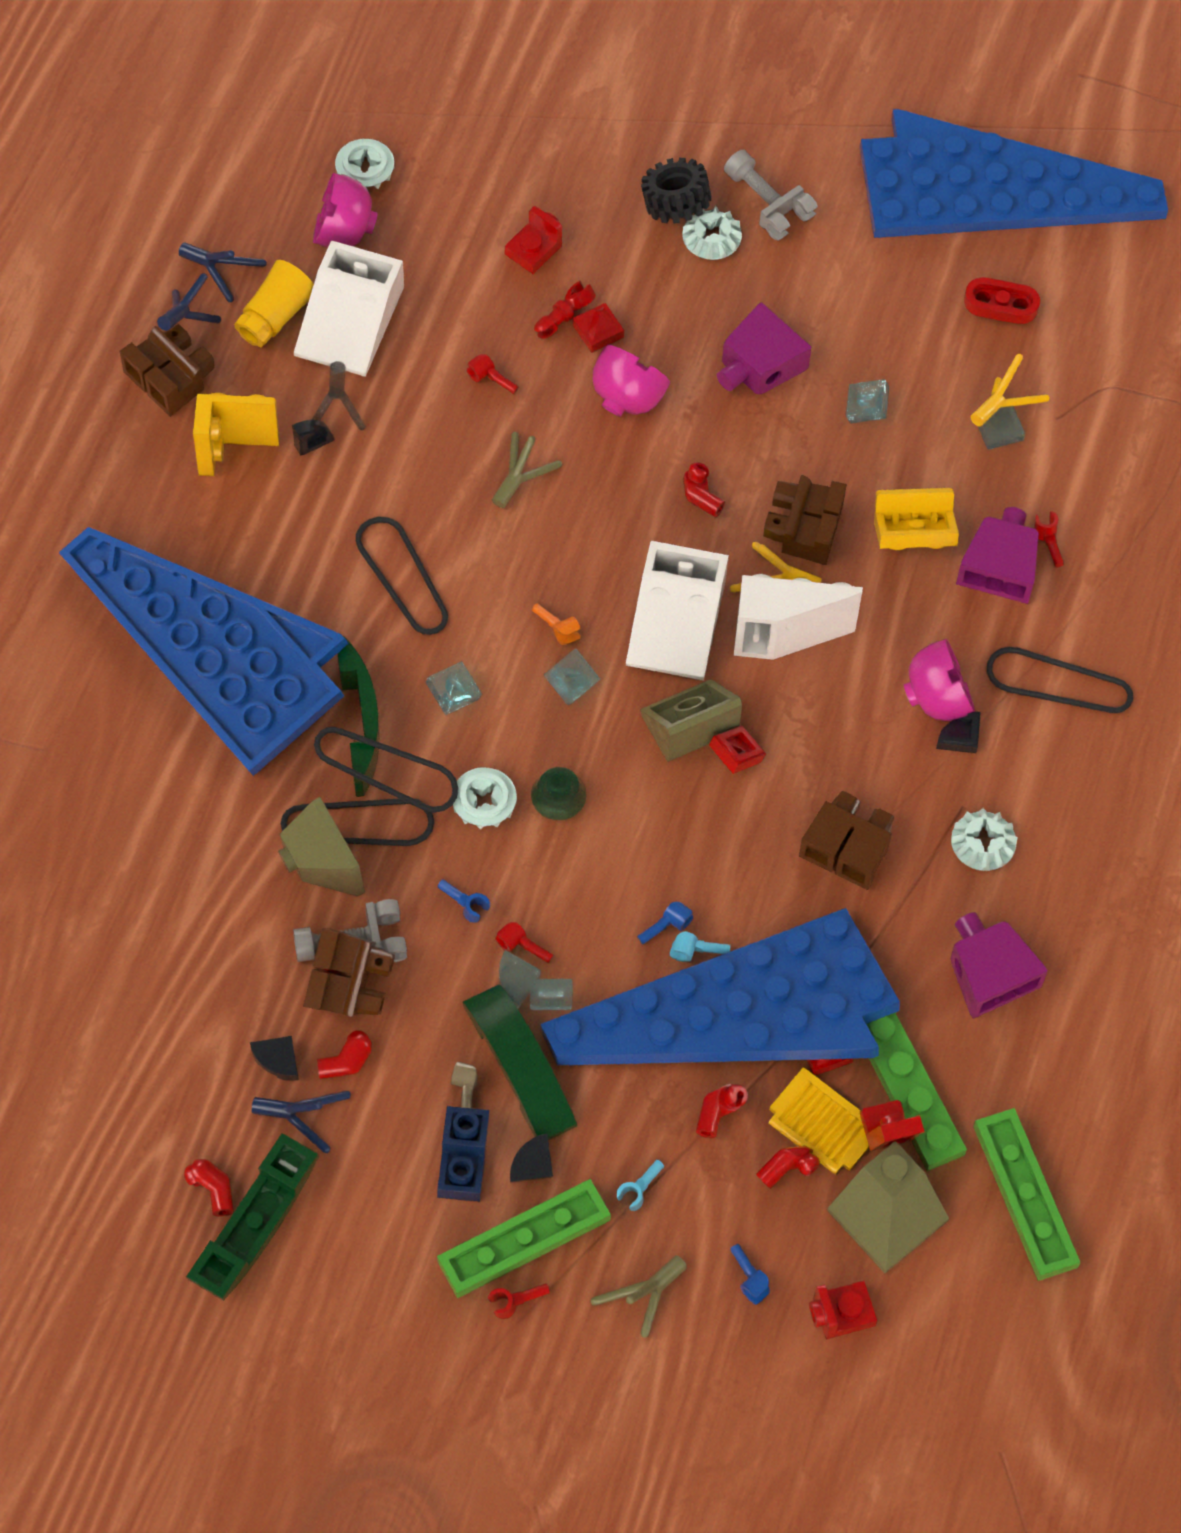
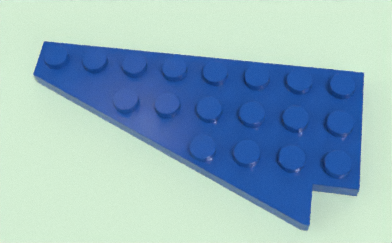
[860,109,1168,238]
[59,527,349,776]
[540,908,900,1065]

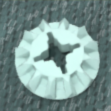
[335,139,395,189]
[682,206,742,260]
[453,767,517,830]
[951,808,1018,871]

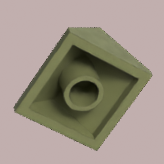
[640,679,742,762]

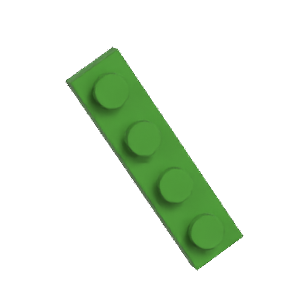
[866,1013,967,1171]
[973,1108,1081,1281]
[437,1179,611,1299]

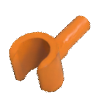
[532,603,581,645]

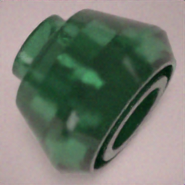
[531,767,586,820]

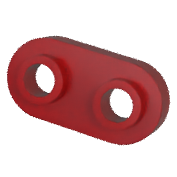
[964,277,1040,324]

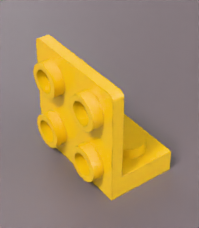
[193,393,280,476]

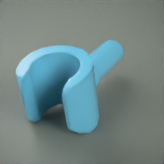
[670,931,730,962]
[617,1160,664,1211]

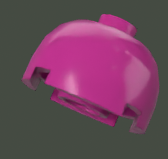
[313,173,377,249]
[592,345,671,417]
[904,639,975,721]

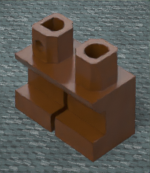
[120,324,215,417]
[763,475,847,565]
[799,791,894,890]
[303,928,395,1017]

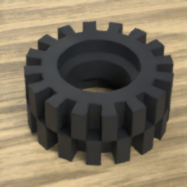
[641,157,712,224]

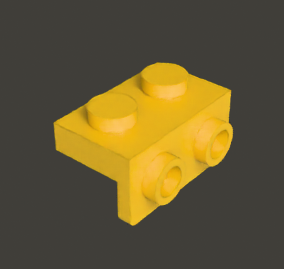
[874,488,959,550]

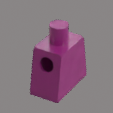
[717,302,812,394]
[956,507,1039,604]
[950,912,1048,1019]

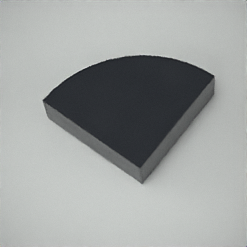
[292,420,335,456]
[936,712,981,754]
[250,1036,299,1081]
[510,1134,553,1183]

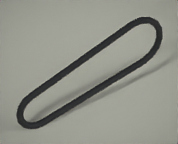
[355,517,449,635]
[987,647,1133,713]
[314,727,458,813]
[280,798,434,846]

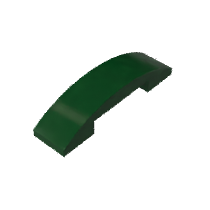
[337,636,380,797]
[463,984,577,1140]
[186,1133,319,1301]

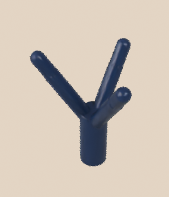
[179,242,267,303]
[157,273,221,331]
[252,1091,351,1153]

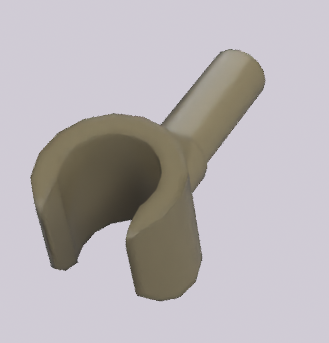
[451,1062,478,1108]

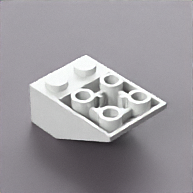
[294,240,404,377]
[626,541,729,681]
[734,574,863,660]

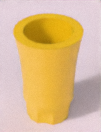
[234,260,314,348]

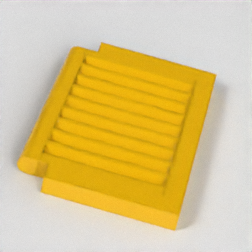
[768,1067,869,1175]

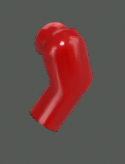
[683,462,725,518]
[317,1030,372,1079]
[696,1084,748,1138]
[756,1145,820,1189]
[184,1159,234,1217]

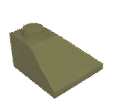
[278,797,365,896]
[827,1141,949,1274]

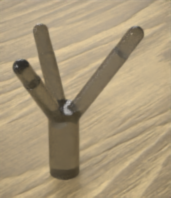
[311,361,366,430]

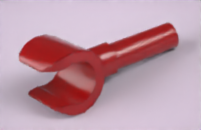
[466,354,519,394]
[1034,511,1064,568]
[495,922,554,964]
[488,1283,550,1319]

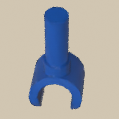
[438,879,490,923]
[637,901,693,945]
[730,1244,770,1305]

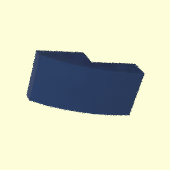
[437,1106,490,1202]

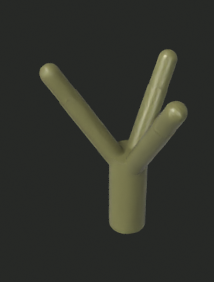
[492,432,562,508]
[591,1256,687,1338]

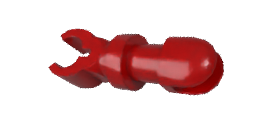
[534,281,596,339]

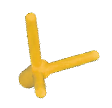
[971,354,1050,427]
[730,542,822,592]

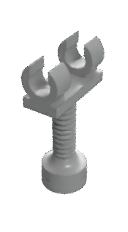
[724,149,818,241]
[293,899,407,962]

